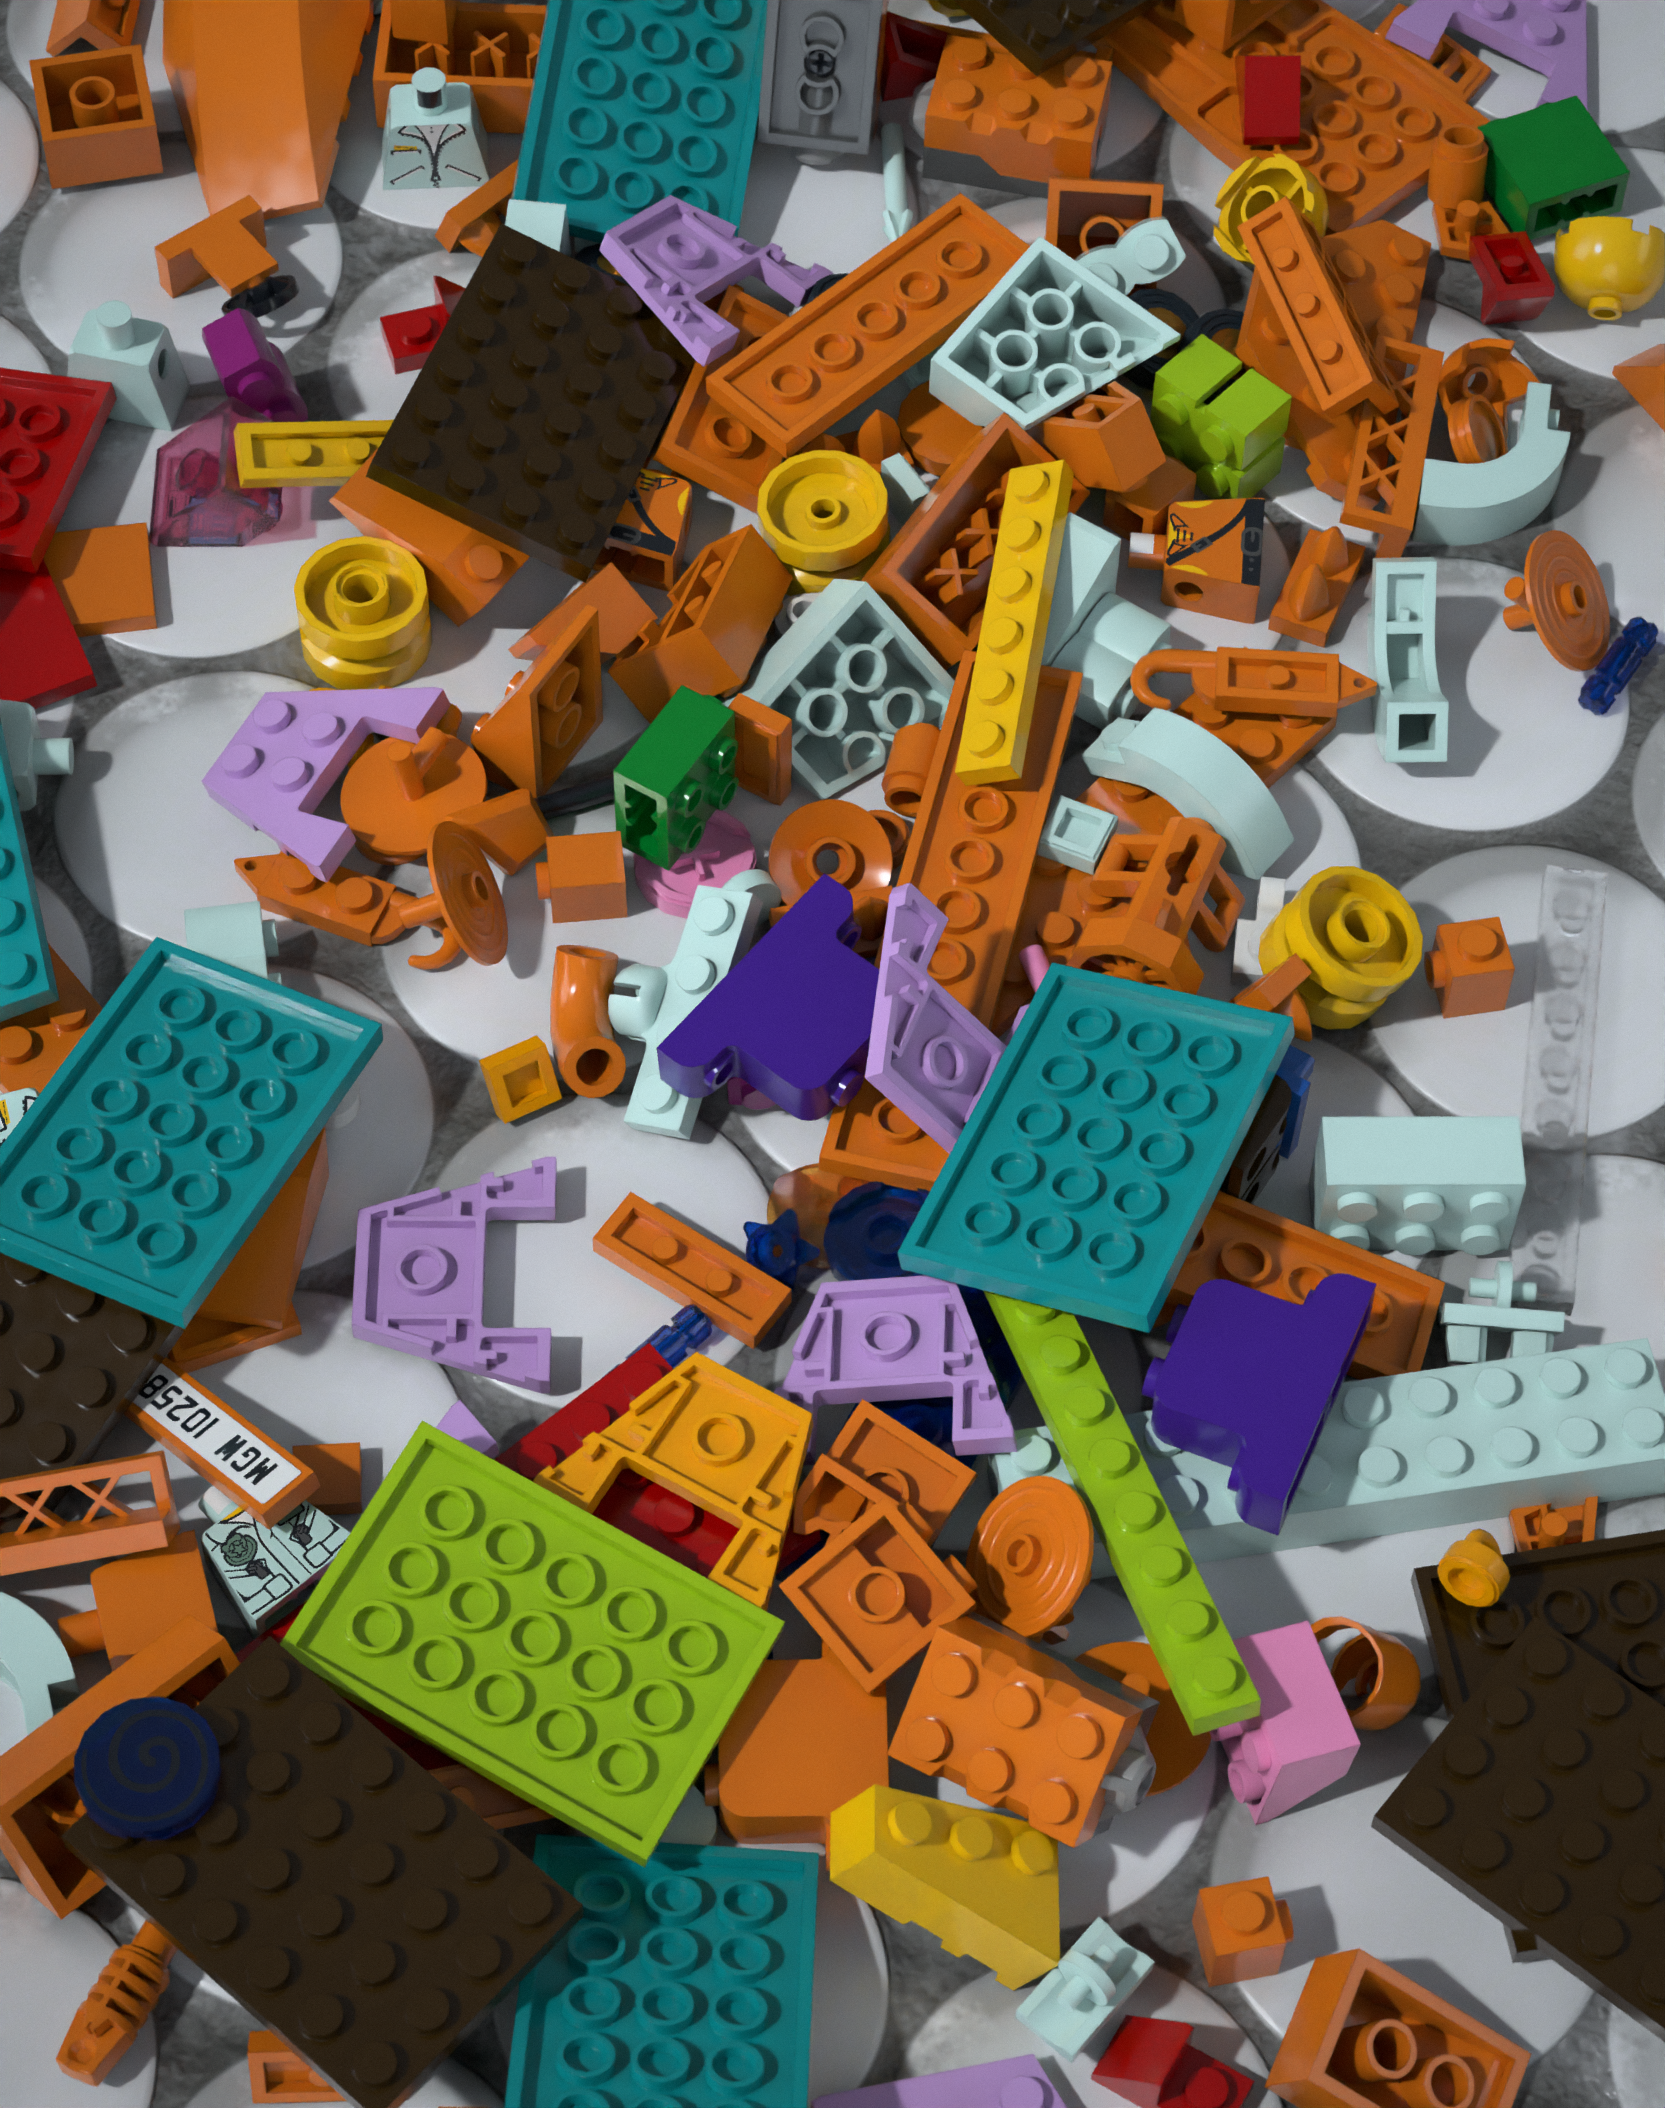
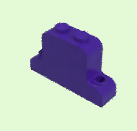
[656,873,879,1121]
[1142,1273,1376,1536]

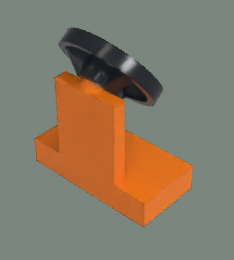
[154,195,300,318]

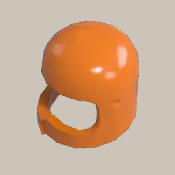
[1310,1616,1421,1731]

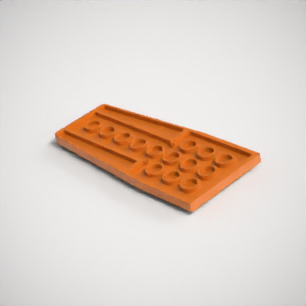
[1092,0,1490,236]

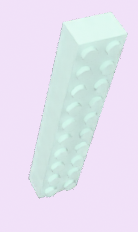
[987,1338,1665,1579]

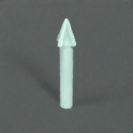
[881,123,914,243]

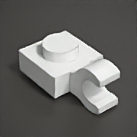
[1230,876,1286,987]

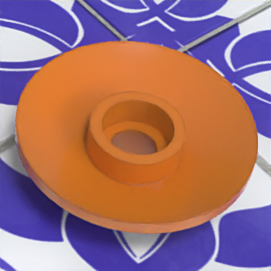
[768,799,893,905]

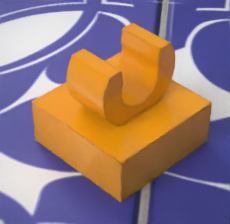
[479,1035,562,1124]

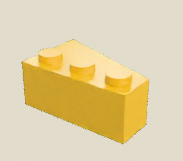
[830,1784,1060,1991]

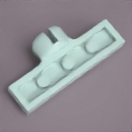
[608,885,763,1140]

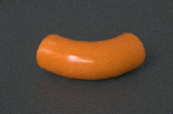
[550,945,626,1098]

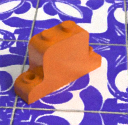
[705,1638,889,1893]

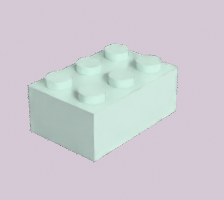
[1308,1116,1526,1255]

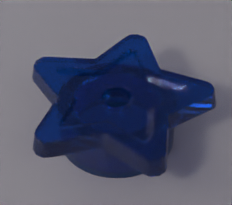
[743,1209,820,1291]

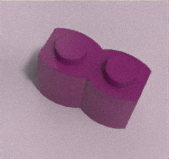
[202,308,308,423]

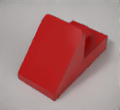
[1469,231,1555,325]
[380,276,466,375]
[1091,2015,1254,2108]

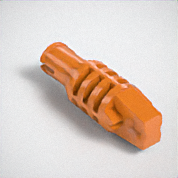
[56,1920,178,2087]

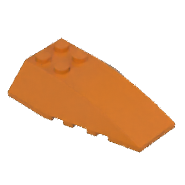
[162,0,374,220]

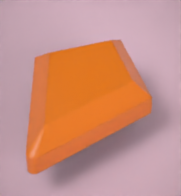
[1432,200,1510,261]
[445,788,555,876]
[1508,1496,1598,1552]

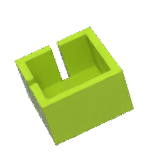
[1150,334,1292,499]

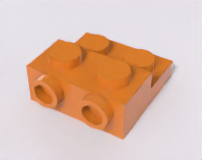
[778,1496,979,1696]

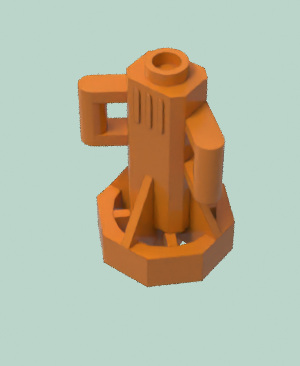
[1065,816,1246,995]

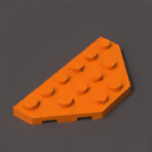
[1235,219,1432,510]

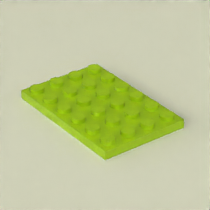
[280,1420,785,1868]

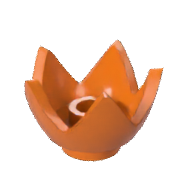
[1437,338,1540,439]

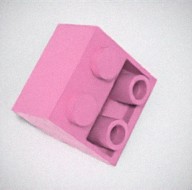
[1209,1620,1361,1825]

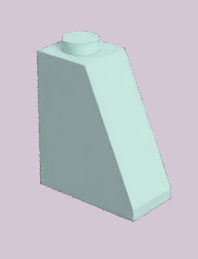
[1041,512,1121,667]

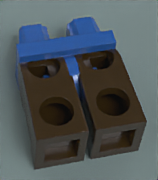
[1219,1045,1315,1204]

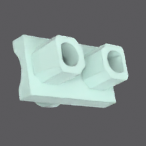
[1437,1261,1565,1364]
[1015,1917,1155,2063]

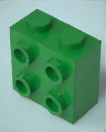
[1477,95,1630,241]
[613,685,739,871]

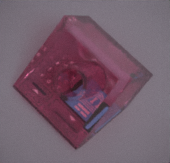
[149,396,283,547]

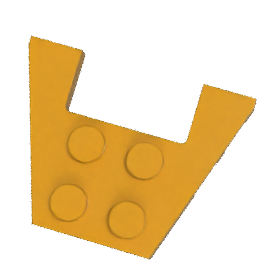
[532,1352,813,1611]

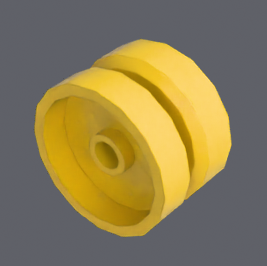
[757,450,891,597]
[294,536,433,690]
[1258,866,1423,1029]

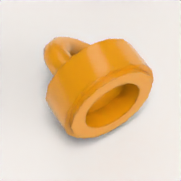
[1437,1529,1510,1607]

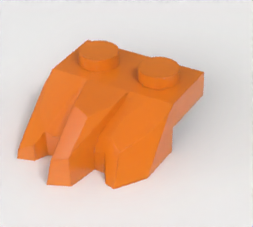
[793,1399,978,1547]

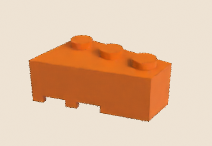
[1025,381,1167,494]
[607,524,793,724]

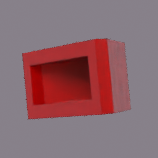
[880,11,952,102]
[1235,55,1301,145]

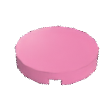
[633,809,757,919]

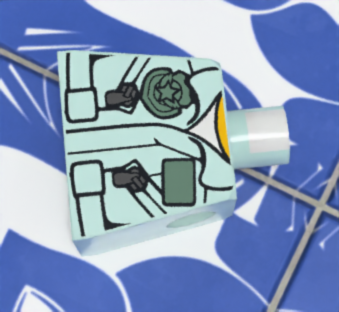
[198,1485,350,1640]

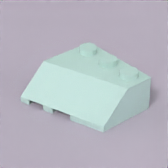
[929,236,1181,431]
[722,578,955,799]

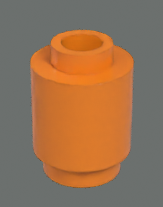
[1427,124,1488,210]
[882,723,941,817]

